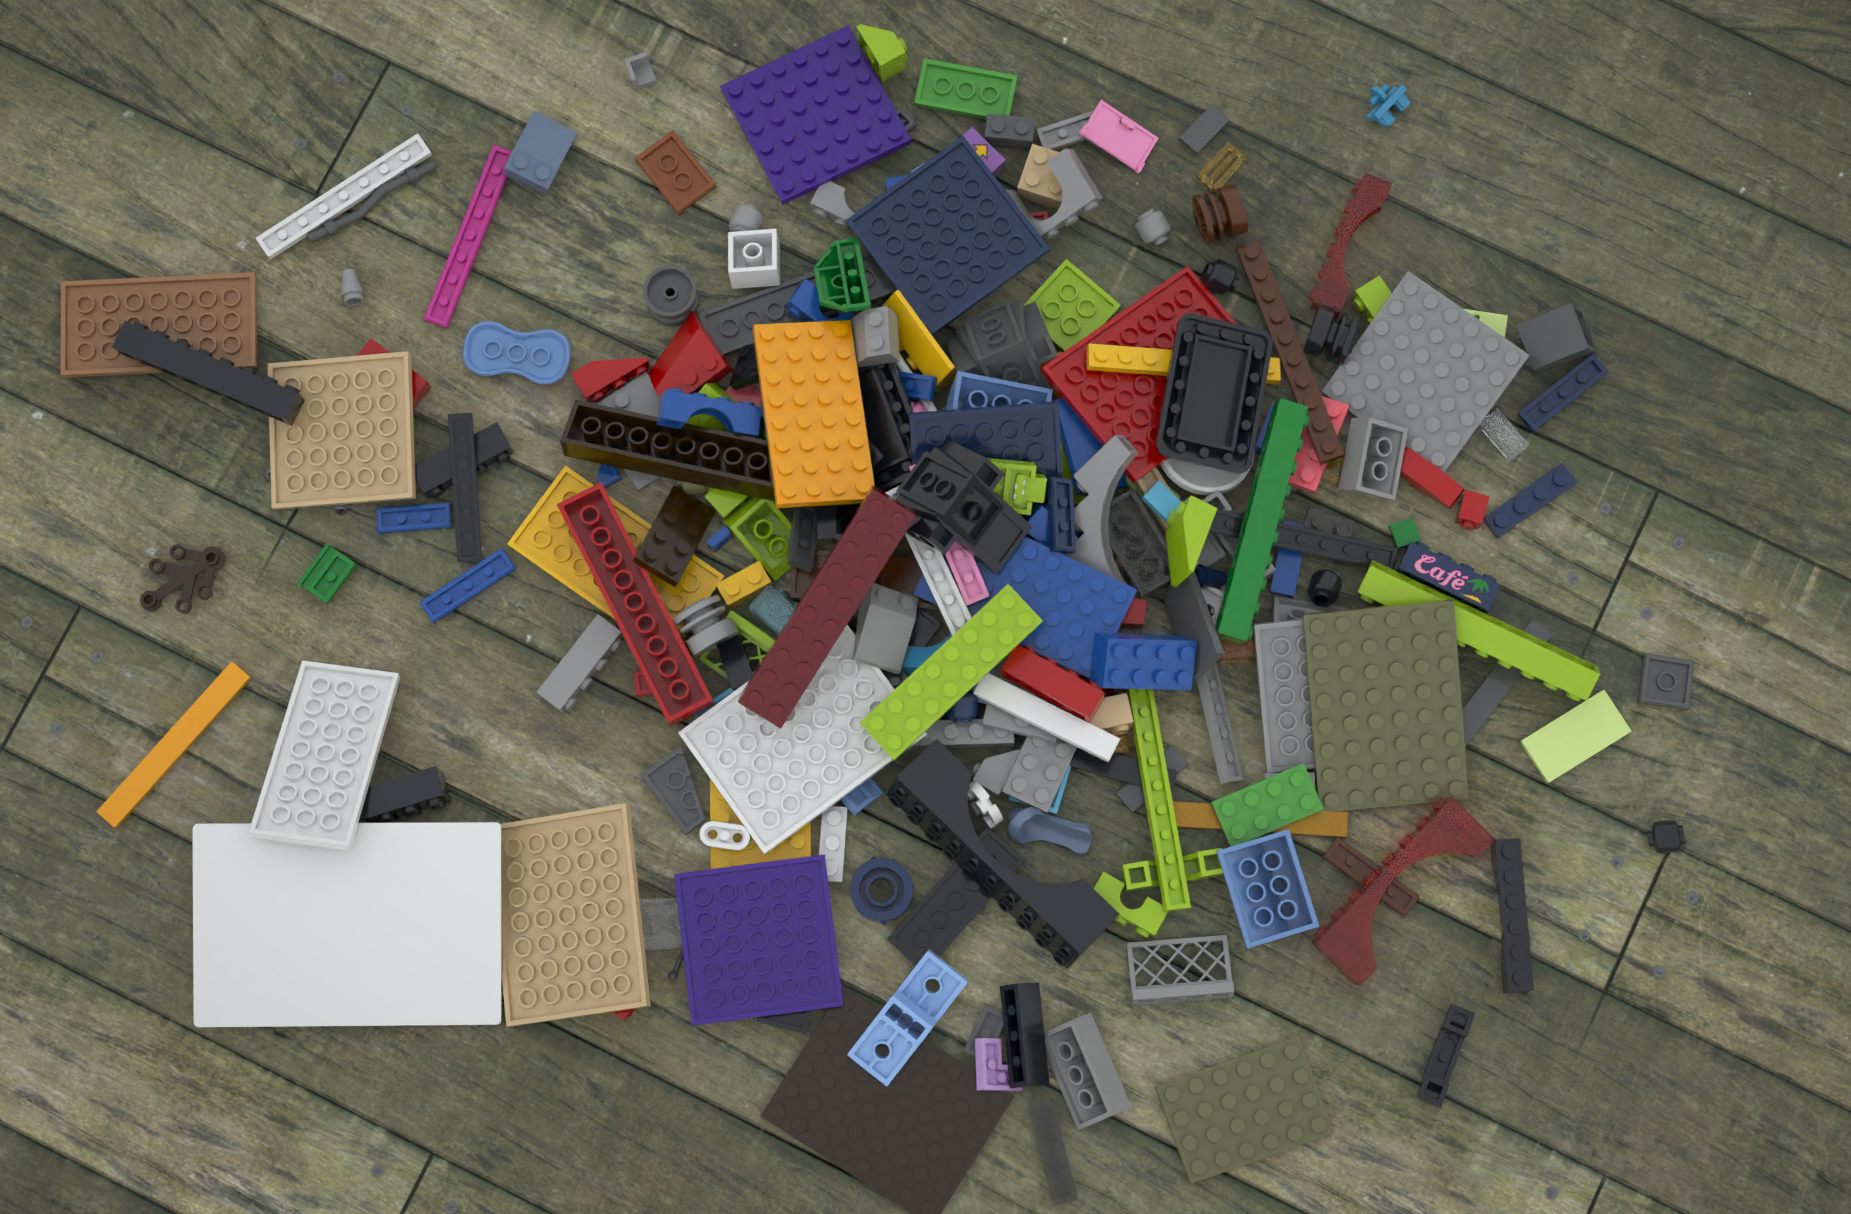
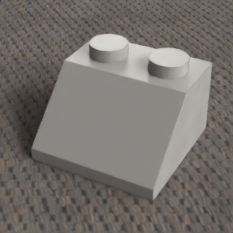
[850,306,900,368]

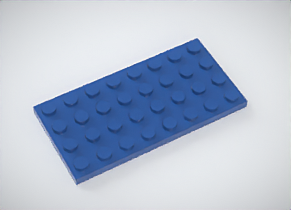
[913,537,1137,678]

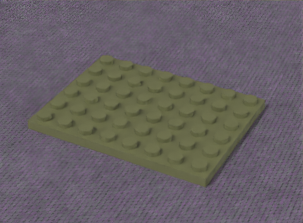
[1302,599,1469,812]

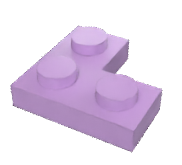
[975,1038,1022,1092]

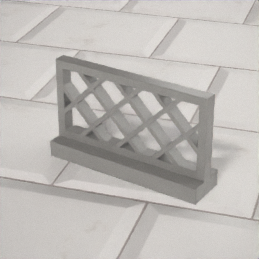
[1126,935,1234,1006]

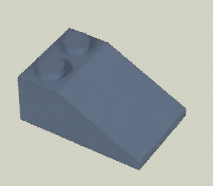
[503,111,577,196]

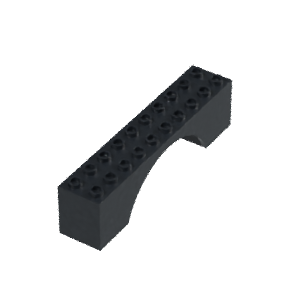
[886,738,1119,969]

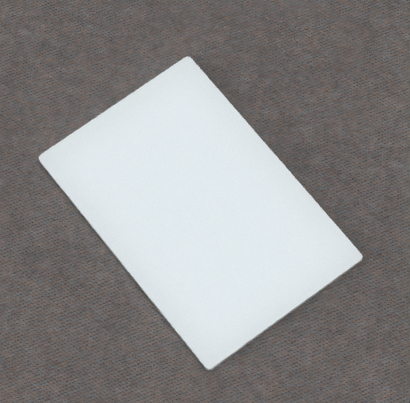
[193,822,502,1027]

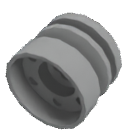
[673,595,739,657]

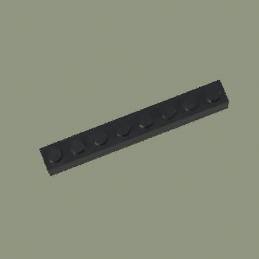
[112,321,305,426]

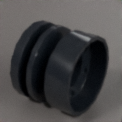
[1303,304,1360,366]

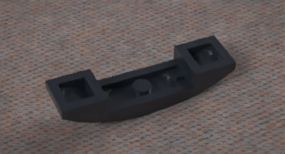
[1416,1004,1475,1108]

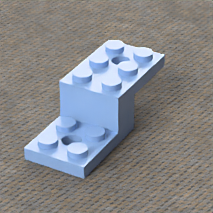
[847,949,969,1086]

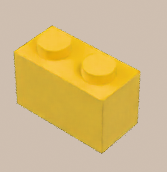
[716,561,773,611]

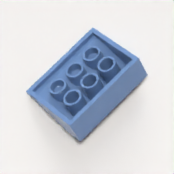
[1216,829,1319,949]

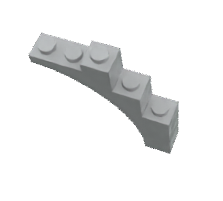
[1064,435,1138,584]

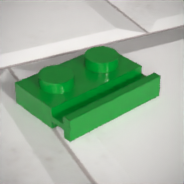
[298,544,357,605]

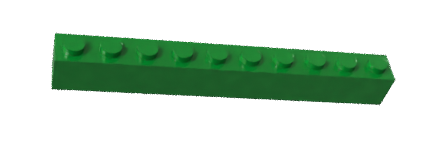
[1215,398,1309,645]

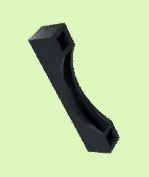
[1490,838,1534,994]

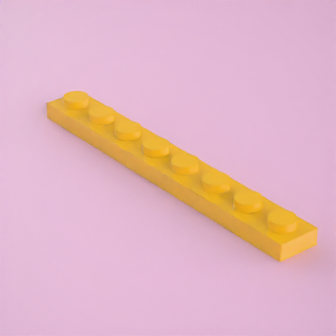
[1087,343,1281,384]

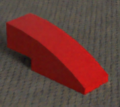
[1400,446,1464,509]

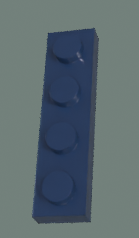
[1517,354,1609,433]
[1483,463,1577,539]

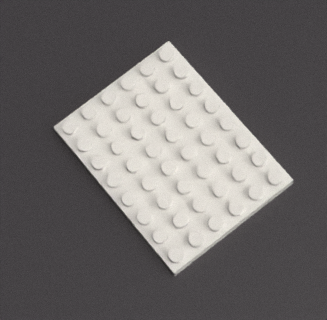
[678,625,928,854]

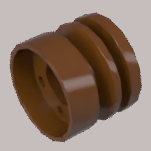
[1192,184,1248,244]

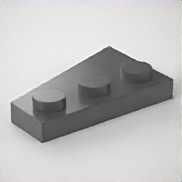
[641,745,706,835]

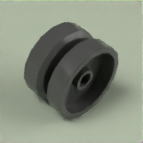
[643,265,699,326]

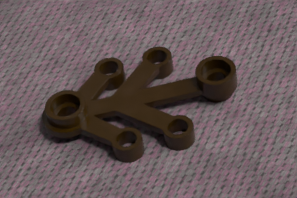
[140,544,225,614]

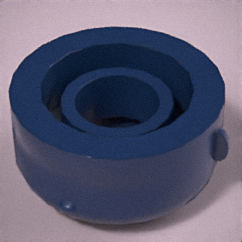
[850,856,914,925]

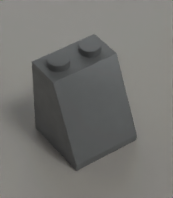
[1516,303,1598,373]

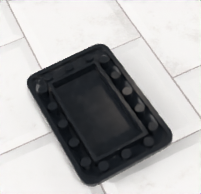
[1156,313,1273,474]
[849,362,914,505]

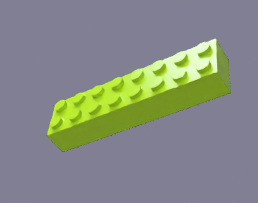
[859,584,1043,760]

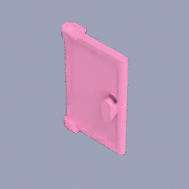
[1078,100,1158,174]

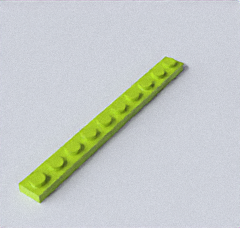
[1126,689,1191,912]

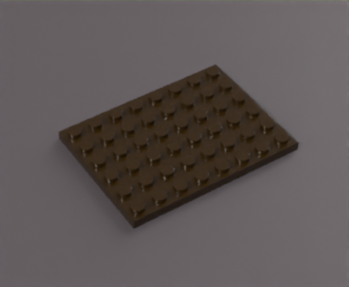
[761,986,1014,1214]

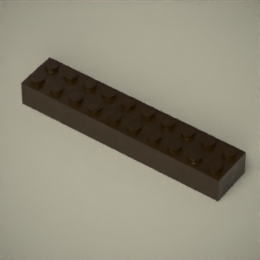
[560,400,775,501]

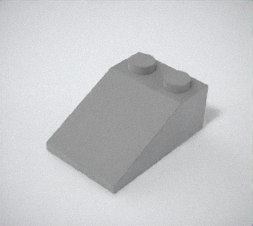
[853,583,918,674]

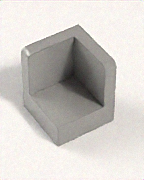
[624,52,657,91]

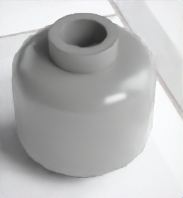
[729,204,763,232]
[1135,208,1171,246]

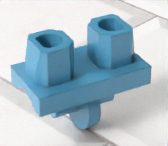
[1365,84,1411,128]

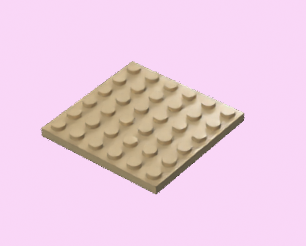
[268,351,416,510]

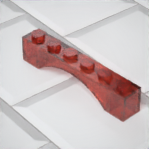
[1309,173,1392,319]

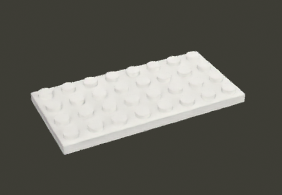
[249,660,400,851]

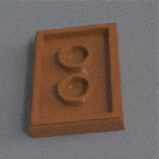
[634,130,717,215]

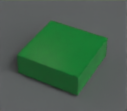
[1389,518,1421,549]

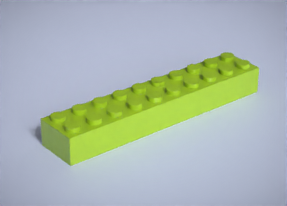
[1358,560,1600,701]

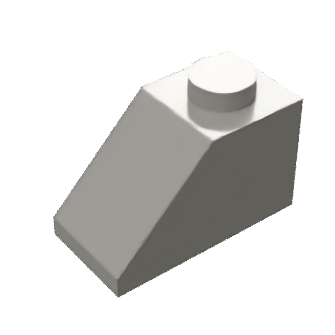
[972,749,1020,798]

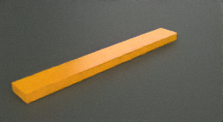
[96,661,252,829]

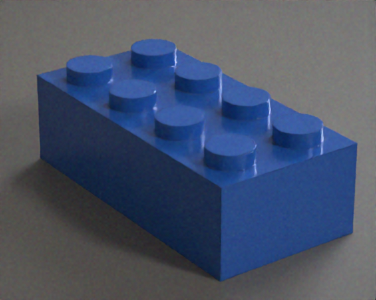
[1089,633,1197,690]

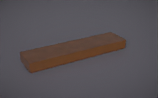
[1323,837,1420,917]

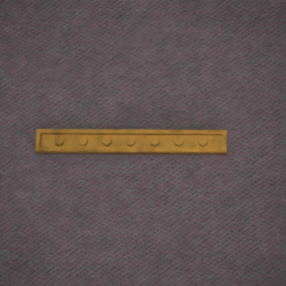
[1146,801,1348,838]

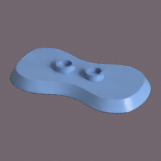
[463,321,571,384]

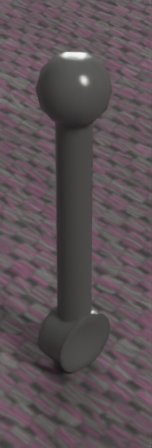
[668,948,684,980]

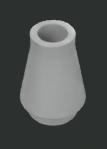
[341,269,365,307]

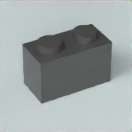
[985,114,1035,150]

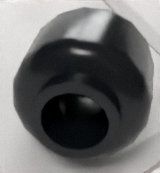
[1201,259,1239,295]
[1307,570,1342,607]
[1647,820,1685,854]

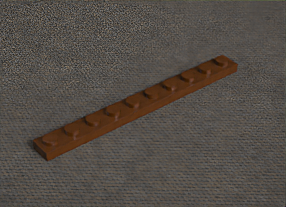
[1236,239,1344,465]

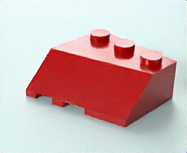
[648,311,733,397]

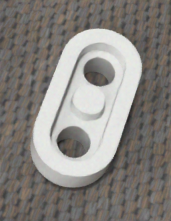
[700,821,750,851]

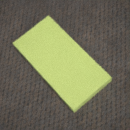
[1520,690,1632,784]

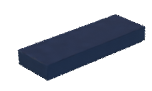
[1047,477,1076,554]

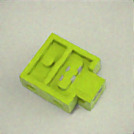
[988,458,1047,515]

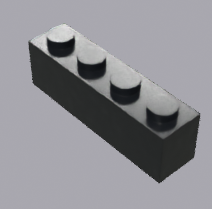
[415,422,514,499]
[1000,982,1050,1088]

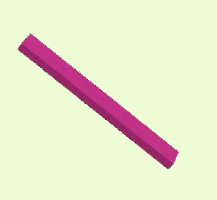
[424,145,512,329]

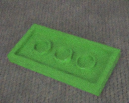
[914,58,1018,119]
[1211,763,1324,847]

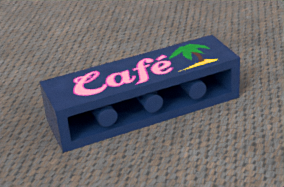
[1396,542,1501,614]

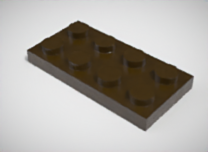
[632,485,716,587]

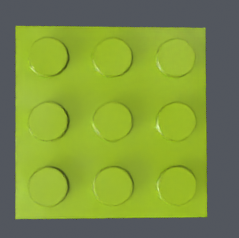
[1024,259,1121,352]

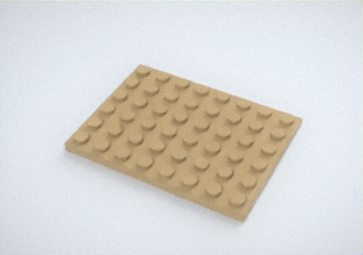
[501,803,651,1027]

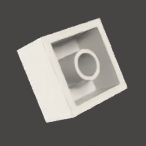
[728,229,781,289]

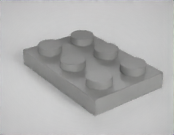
[1001,737,1077,813]

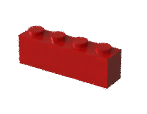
[1001,645,1104,723]

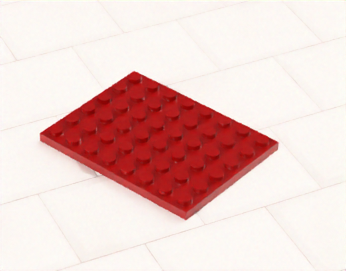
[1040,266,1271,483]

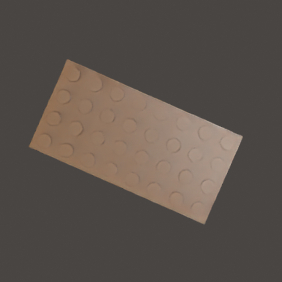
[60,272,258,378]

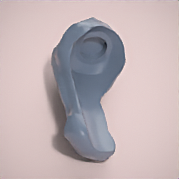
[1007,807,1092,856]

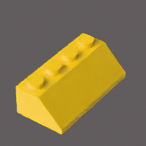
[882,290,957,393]

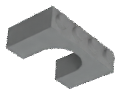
[1006,148,1103,240]

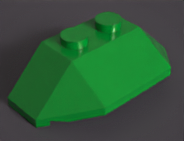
[814,237,871,312]

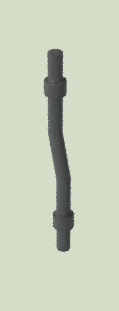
[307,161,436,243]

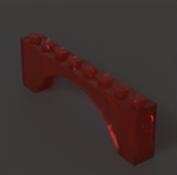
[1311,797,1495,986]

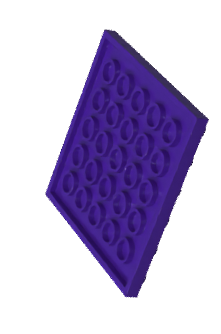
[720,25,912,205]
[674,854,844,1026]

